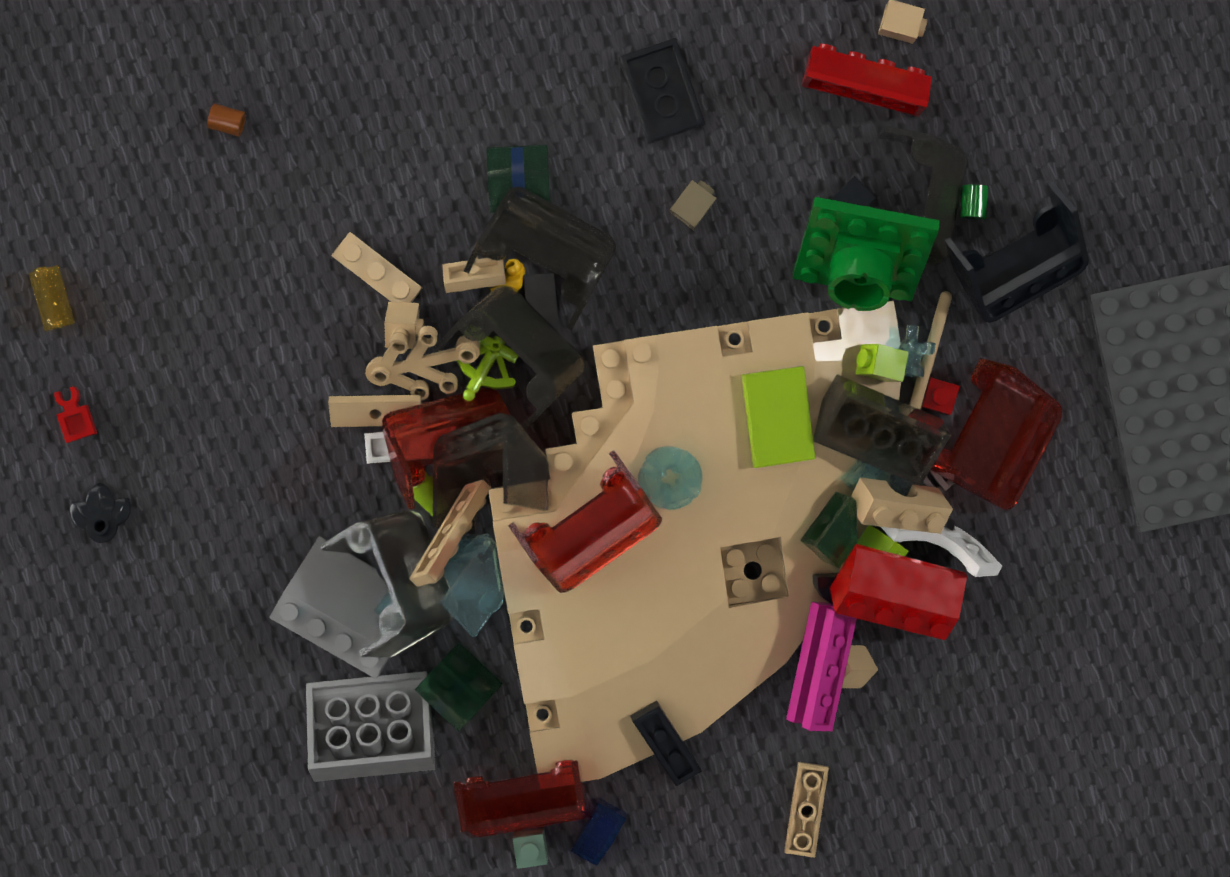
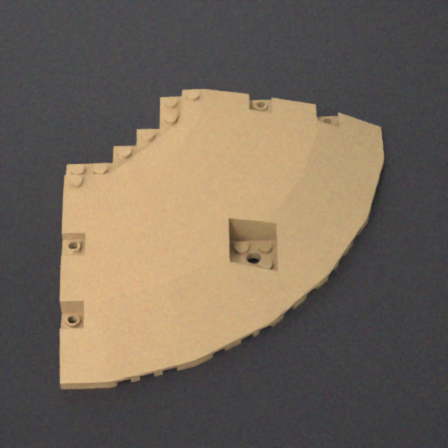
[488,301,902,788]

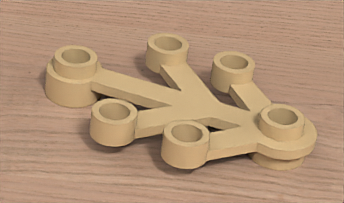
[365,326,480,401]

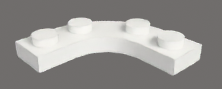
[881,526,1002,577]

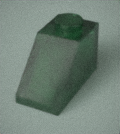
[800,492,858,568]

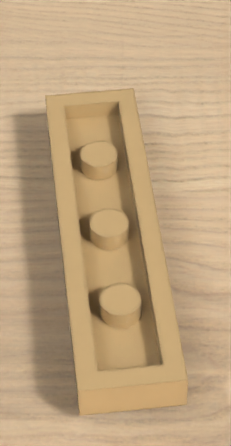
[409,480,491,587]

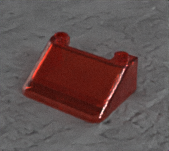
[924,358,1062,510]

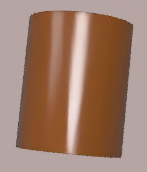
[207,103,246,137]

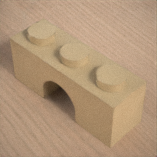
[848,477,953,534]

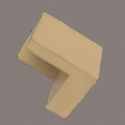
[842,645,878,688]

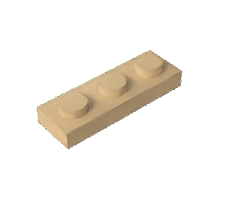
[331,232,423,303]

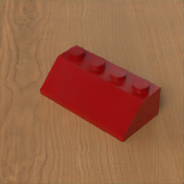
[801,44,932,117]
[830,544,967,640]

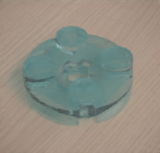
[638,446,702,510]

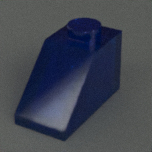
[570,798,626,866]

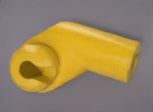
[490,259,525,302]

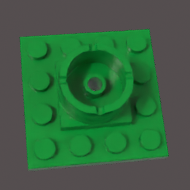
[792,197,940,311]

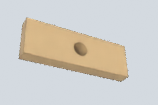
[328,395,423,427]
[784,762,829,858]

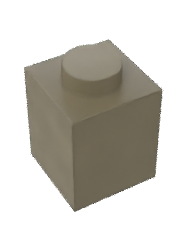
[669,180,716,231]

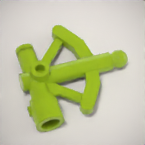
[456,323,520,401]

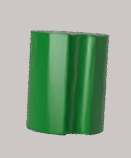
[960,184,988,220]

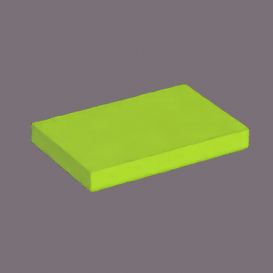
[742,366,815,468]

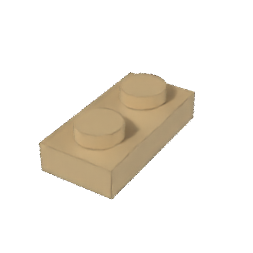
[442,255,506,293]

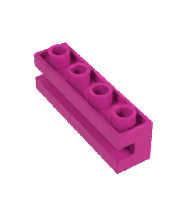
[786,602,857,731]

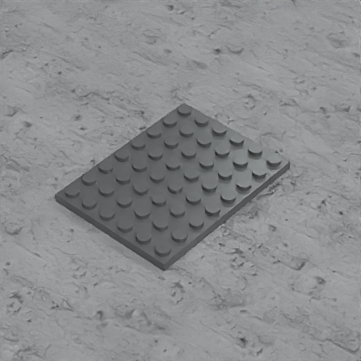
[1088,265,1230,533]

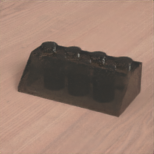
[813,374,951,486]

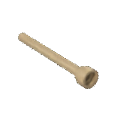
[896,291,952,434]

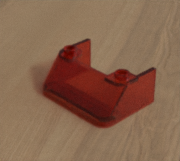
[382,388,527,510]
[508,450,662,593]
[454,760,591,838]

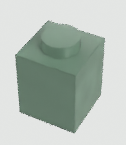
[512,828,549,869]

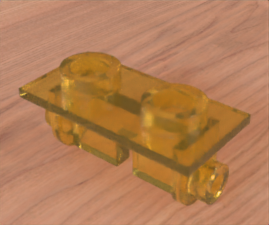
[29,265,75,332]

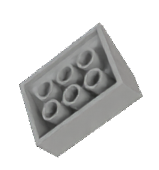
[269,536,424,679]
[306,671,436,782]

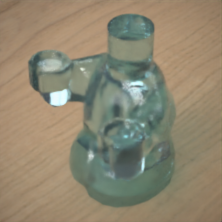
[898,325,936,378]

